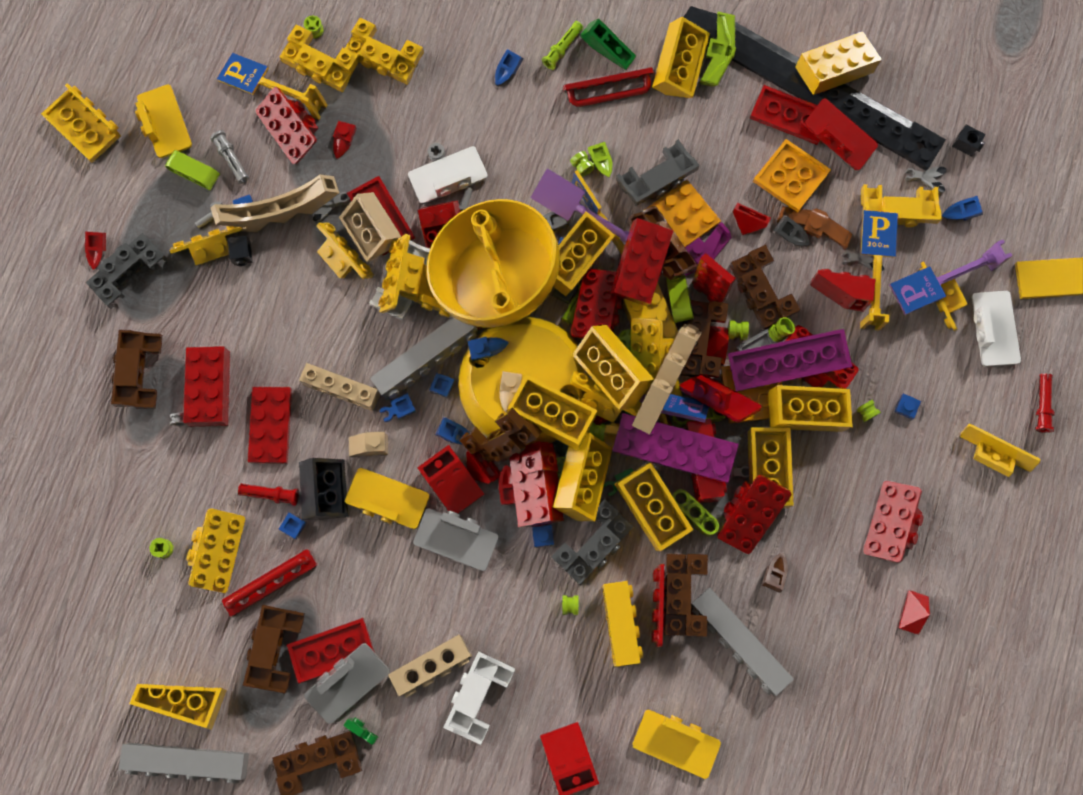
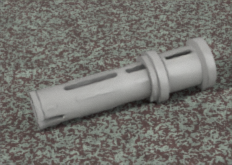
[210,130,249,183]

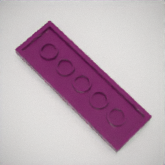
[728,329,852,392]
[612,413,739,483]

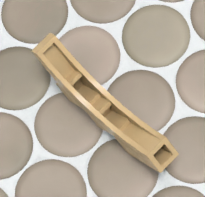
[211,175,339,232]
[632,324,702,434]

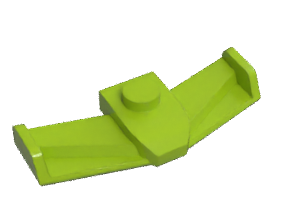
[700,11,736,87]

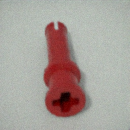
[1035,373,1055,433]
[238,483,299,506]

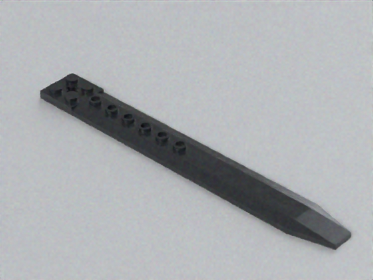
[684,6,946,171]

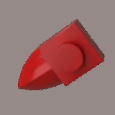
[333,121,357,159]
[85,231,106,269]
[499,465,515,506]

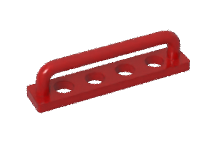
[563,67,653,107]
[222,549,317,617]

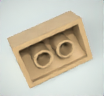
[339,192,401,262]

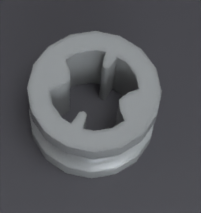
[428,143,445,161]
[169,413,186,426]

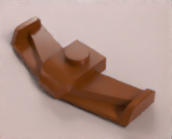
[776,206,852,249]

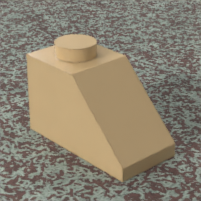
[349,432,388,457]

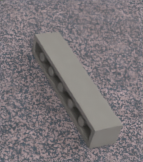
[370,317,480,401]
[691,587,794,696]
[118,743,249,783]

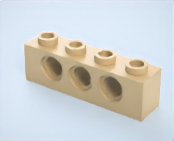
[299,363,381,412]
[388,635,472,698]

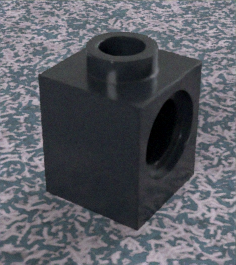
[952,124,986,157]
[228,236,253,266]

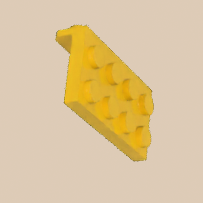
[41,83,121,163]

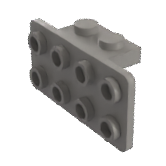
[413,509,498,571]
[304,643,390,724]

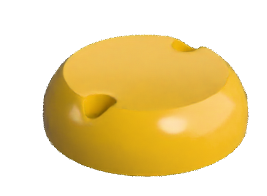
[427,199,560,327]
[458,317,590,445]

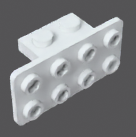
[408,146,488,204]
[971,291,1021,367]

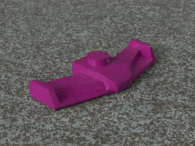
[685,222,732,276]

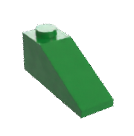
[580,18,636,70]

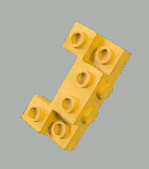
[345,18,424,85]
[279,24,360,93]
[861,184,942,227]

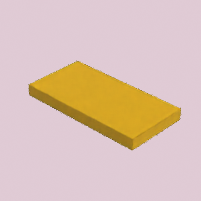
[1015,257,1083,299]

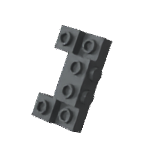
[616,139,700,206]
[85,233,167,309]
[551,499,633,585]

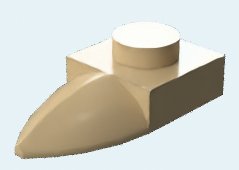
[500,371,522,412]

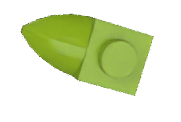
[587,142,612,177]

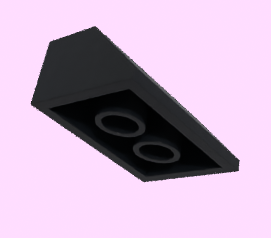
[299,458,348,520]

